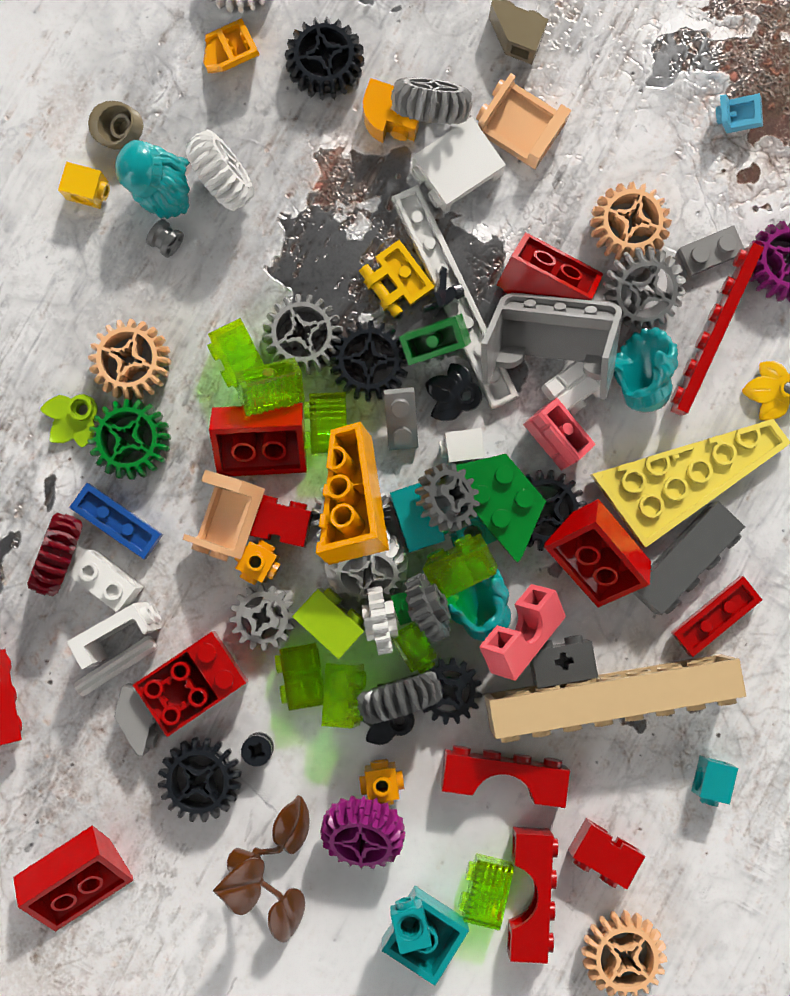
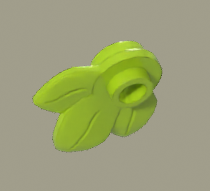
[40,394,98,448]

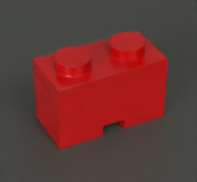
[249,495,313,548]
[568,818,646,889]

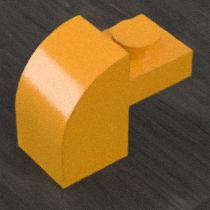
[363,78,419,143]

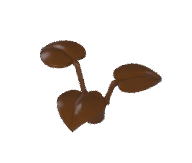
[213,795,310,943]

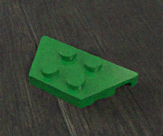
[456,454,546,563]

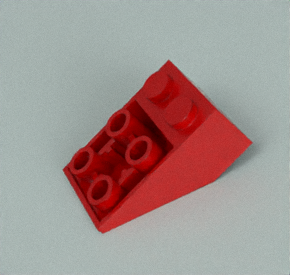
[133,631,248,737]

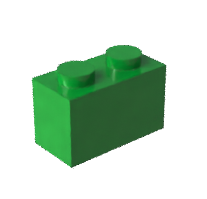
[399,313,471,366]

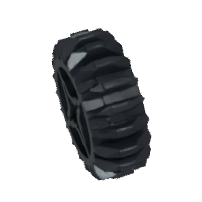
[285,16,365,101]
[329,320,409,402]
[525,470,587,551]
[158,737,242,822]

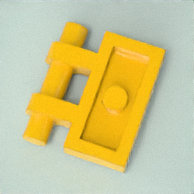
[359,240,435,319]

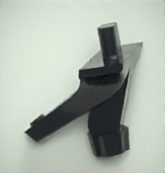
[422,266,464,319]

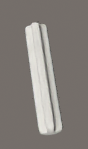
[74,636,158,697]

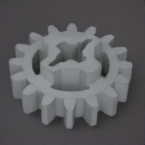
[229,584,295,651]

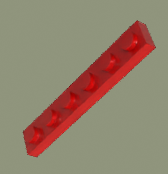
[670,242,764,416]

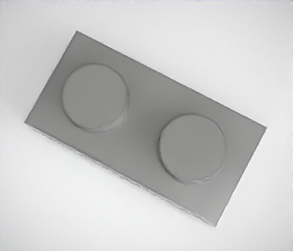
[677,225,745,277]
[384,387,419,450]

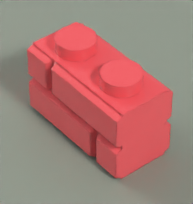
[523,398,595,471]

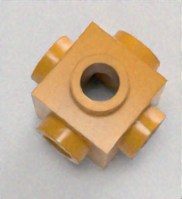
[234,539,281,585]
[359,759,405,806]

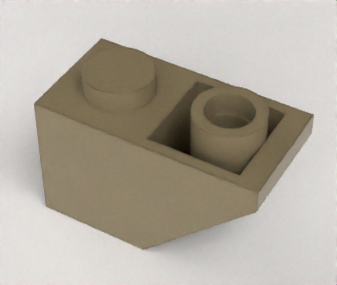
[489,0,549,65]

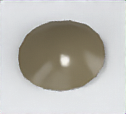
[88,101,144,150]

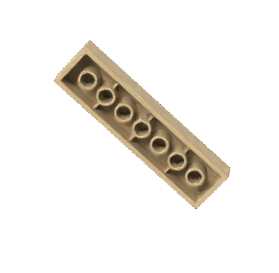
[484,654,747,743]

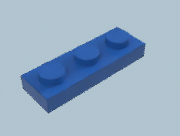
[69,483,163,559]

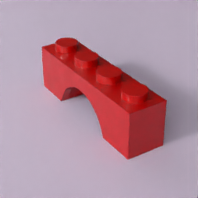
[440,745,570,808]
[507,827,558,964]

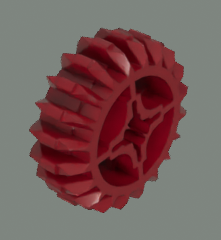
[27,513,83,596]

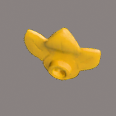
[742,361,790,421]

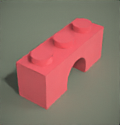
[479,584,566,681]

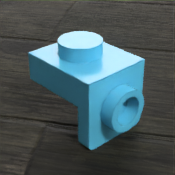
[716,93,763,133]

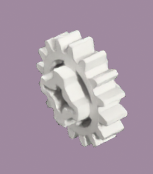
[362,586,399,656]

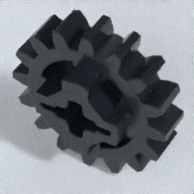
[422,657,483,725]

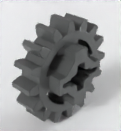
[415,463,480,533]
[405,573,451,642]

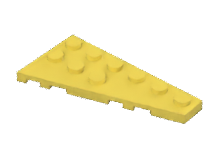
[590,419,790,548]

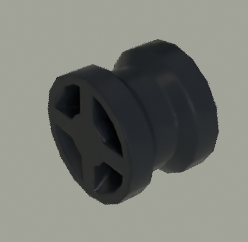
[241,732,274,767]

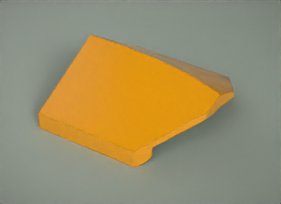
[203,18,260,73]

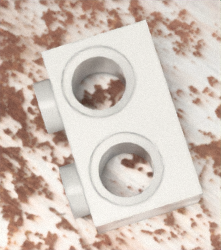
[68,550,144,613]

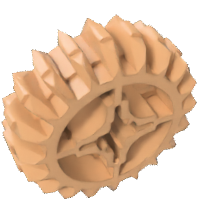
[590,181,672,261]
[88,319,171,400]
[582,910,667,996]

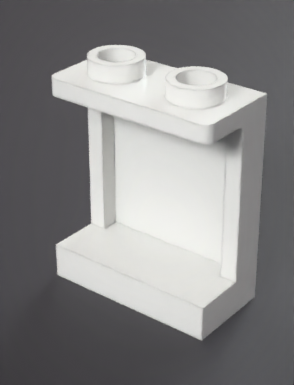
[411,117,506,213]
[67,602,161,669]

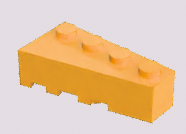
[316,422,389,565]

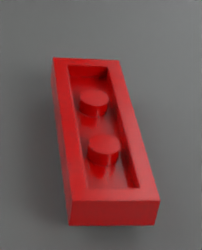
[671,576,763,657]

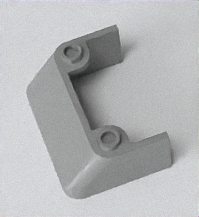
[481,293,622,400]

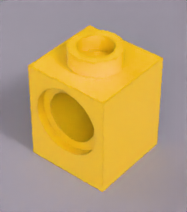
[58,161,110,209]

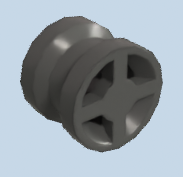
[146,219,184,258]

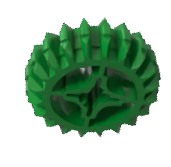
[87,398,171,480]

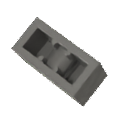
[530,635,599,688]

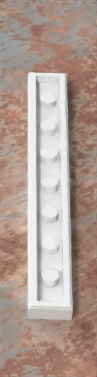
[391,185,519,411]

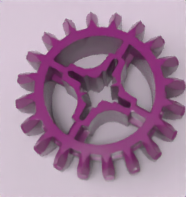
[749,221,790,302]
[320,795,405,869]

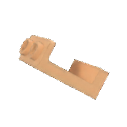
[476,73,571,170]
[182,470,265,561]

